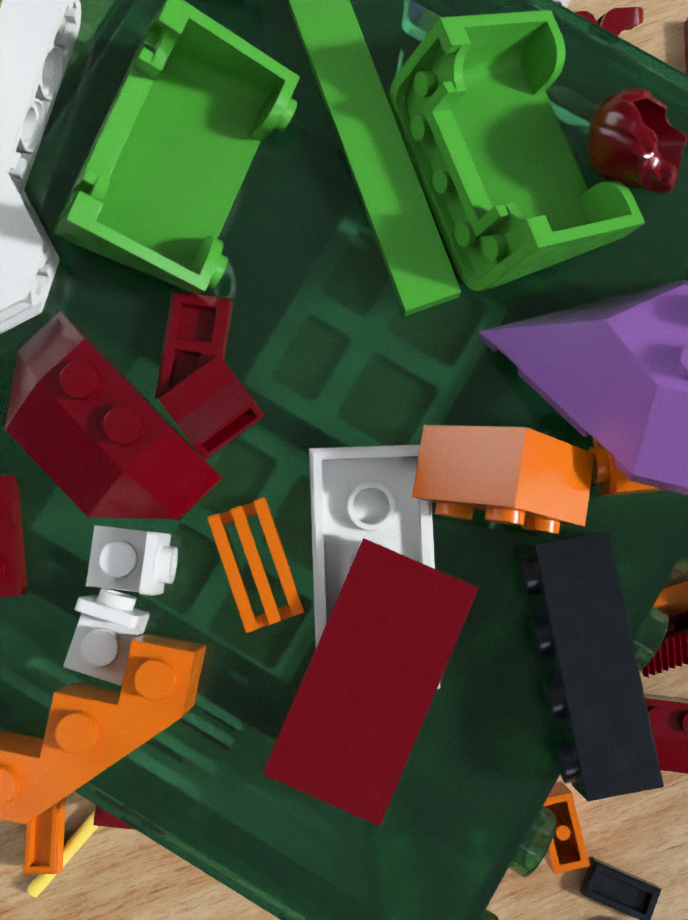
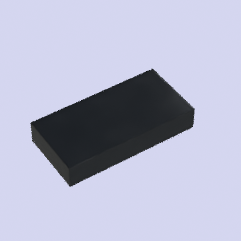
[580,857,661,920]

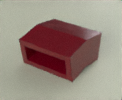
[158,354,265,460]

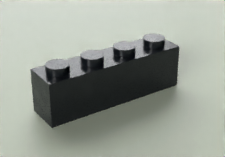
[518,531,664,802]

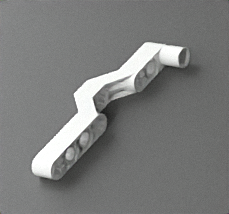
[0,0,81,334]

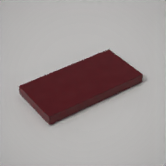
[262,538,479,827]

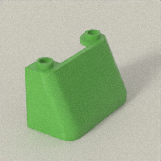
[53,0,300,294]
[389,10,645,292]

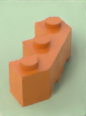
[0,634,206,825]

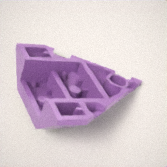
[479,280,688,495]

